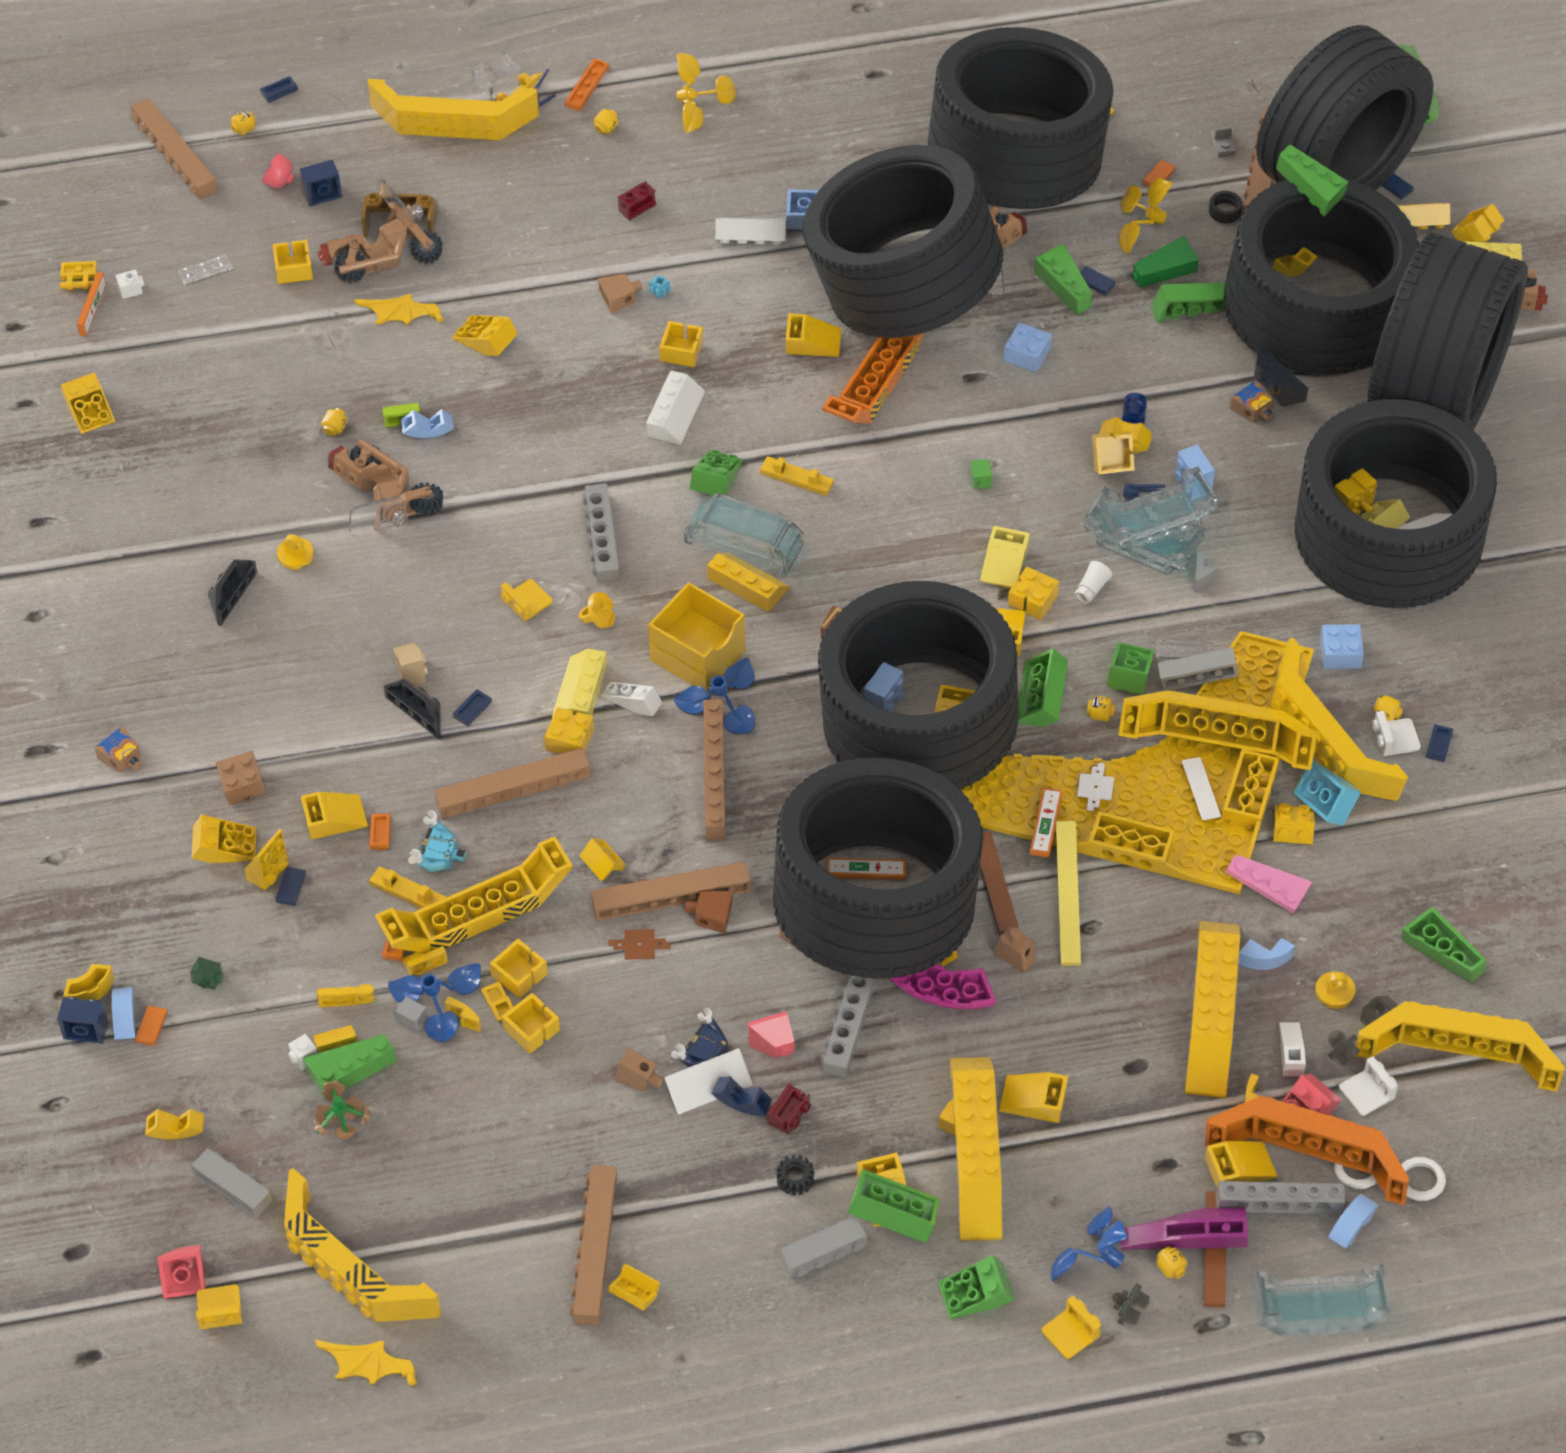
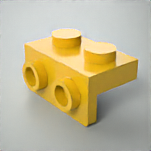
[608,1264,660,1311]

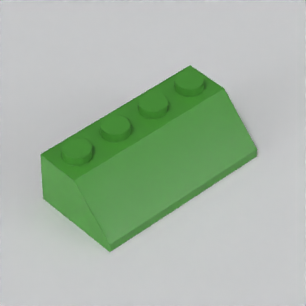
[1018,648,1068,727]
[848,1169,940,1243]

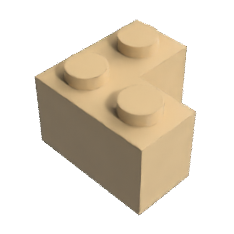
[393,643,428,685]

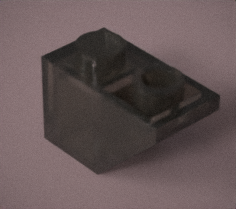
[1360,996,1398,1026]

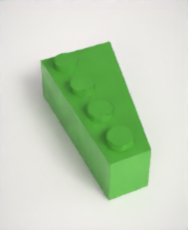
[1276,145,1348,216]
[1034,243,1092,315]
[1151,283,1226,323]
[1402,906,1487,983]
[303,1034,396,1100]

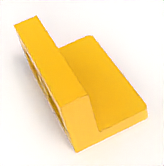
[580,838,626,881]
[402,946,448,976]
[313,1025,357,1053]

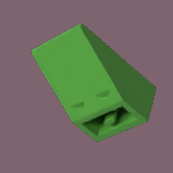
[689,450,744,498]
[938,1255,1015,1319]

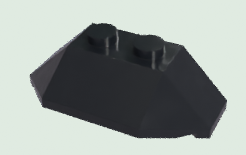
[1254,345,1309,407]
[208,559,258,626]
[383,679,441,739]

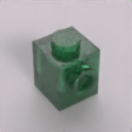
[190,957,224,990]

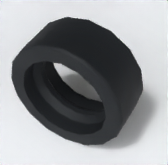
[1209,190,1243,223]

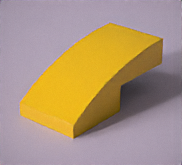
[481,981,513,1022]
[445,996,481,1032]
[1244,1073,1259,1103]

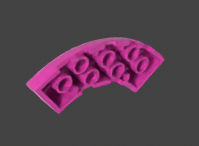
[888,965,996,1010]

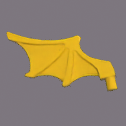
[354,294,443,325]
[315,1340,417,1386]

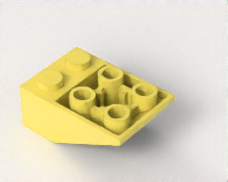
[980,526,1030,588]

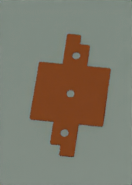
[608,929,671,959]

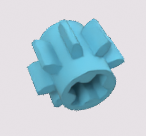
[649,276,671,298]

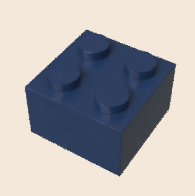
[300,159,342,207]
[57,997,109,1044]

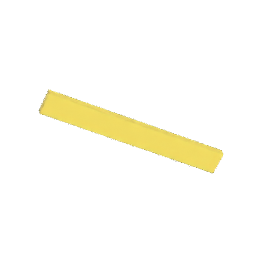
[1056,821,1081,966]

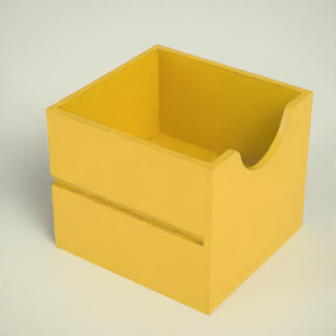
[648,582,746,692]

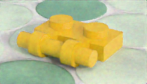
[60,261,97,290]

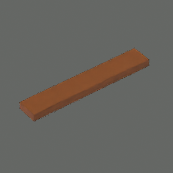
[980,831,1019,935]
[1204,1191,1226,1308]

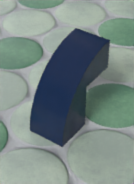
[711,1076,772,1116]

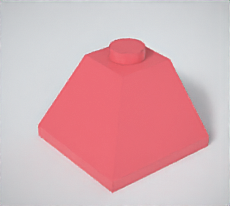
[748,1011,794,1058]
[157,1245,206,1299]

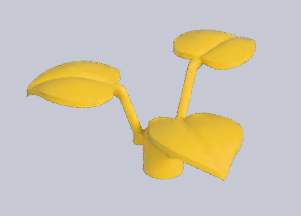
[676,53,736,133]
[1119,178,1173,254]

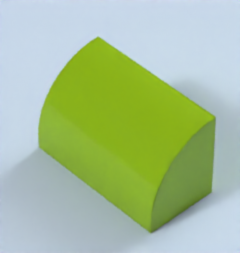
[382,402,420,428]

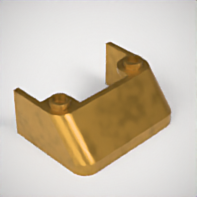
[361,193,438,237]

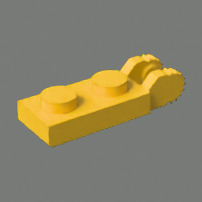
[317,984,375,1008]

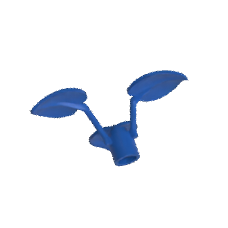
[673,657,755,734]
[388,963,481,1042]
[1051,1206,1128,1283]

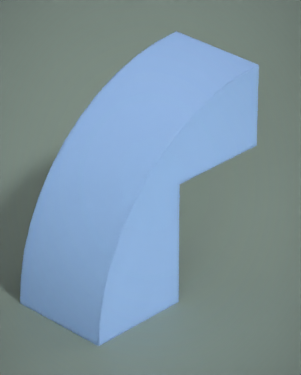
[401,410,454,438]
[1238,938,1295,970]
[112,987,136,1040]
[1328,1194,1379,1249]

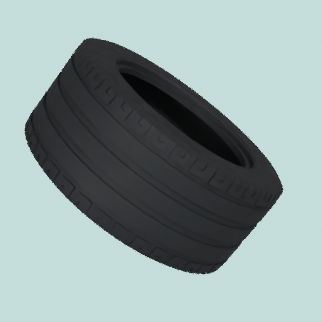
[1256,25,1434,190]

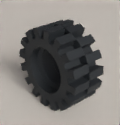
[777,1155,814,1196]

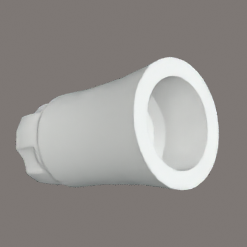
[1074,561,1112,604]

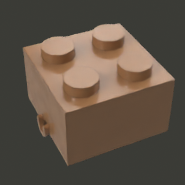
[216,750,267,805]

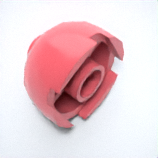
[262,153,295,188]

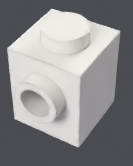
[115,269,144,299]
[288,1034,317,1071]

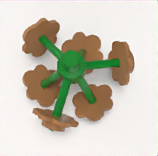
[313,1080,371,1140]

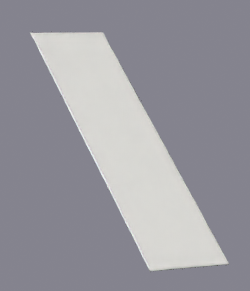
[1182,757,1221,820]

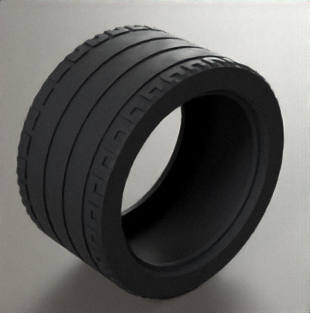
[927,27,1113,209]
[802,145,1004,338]
[1223,178,1420,375]
[1367,232,1528,430]
[1294,399,1497,608]
[818,581,1018,790]
[773,758,983,979]

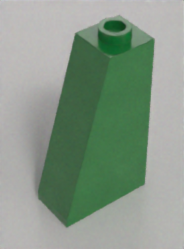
[1131,235,1199,288]

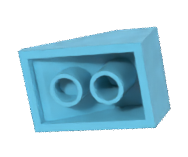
[1293,760,1361,826]

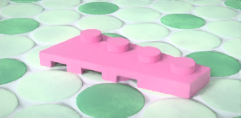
[1225,855,1312,914]

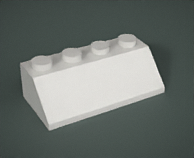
[715,217,787,245]
[646,370,705,445]

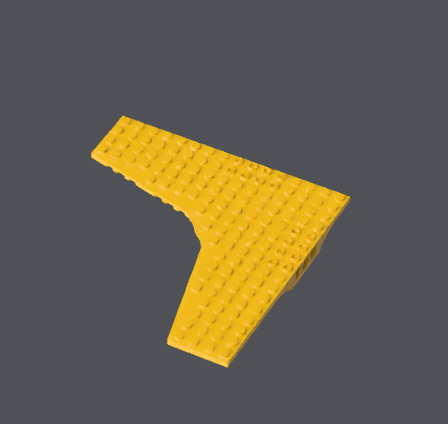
[961,631,1314,895]

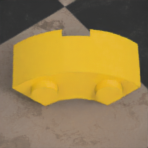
[1099,417,1153,453]
[63,964,115,1001]

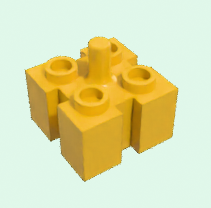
[1334,468,1377,515]

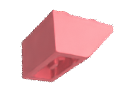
[1282,1074,1341,1115]

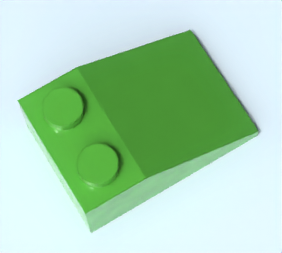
[1106,642,1155,695]

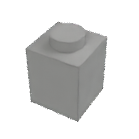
[395,997,428,1032]

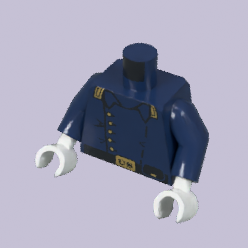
[671,1007,728,1068]

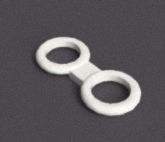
[1334,1157,1446,1201]

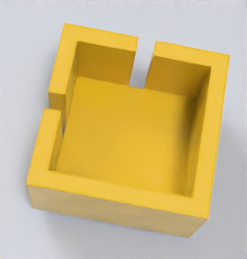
[1451,204,1505,242]
[272,240,313,284]
[659,321,704,368]
[1092,431,1135,474]
[1008,566,1060,620]
[544,707,594,754]
[490,939,548,999]
[502,993,560,1054]

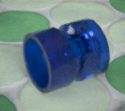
[1122,393,1147,424]

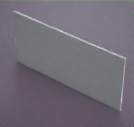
[664,1048,753,1115]

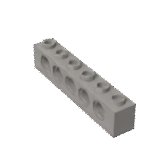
[582,483,620,583]
[820,975,877,1079]
[1215,1181,1345,1214]

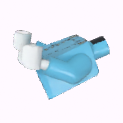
[408,810,467,873]

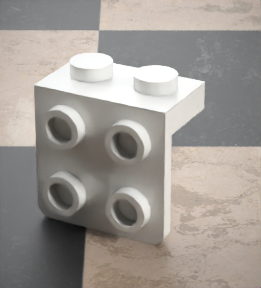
[1372,711,1421,756]
[1339,1056,1398,1116]

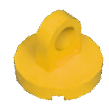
[277,534,314,570]
[579,592,615,629]
[1315,971,1356,1009]

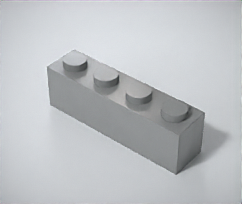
[1158,647,1239,691]
[191,1148,272,1219]
[780,1216,867,1279]

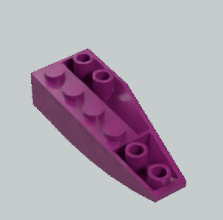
[1121,1207,1248,1250]

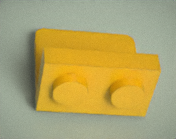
[500,579,553,622]
[1273,803,1315,845]
[196,1285,242,1330]
[1041,1296,1101,1359]

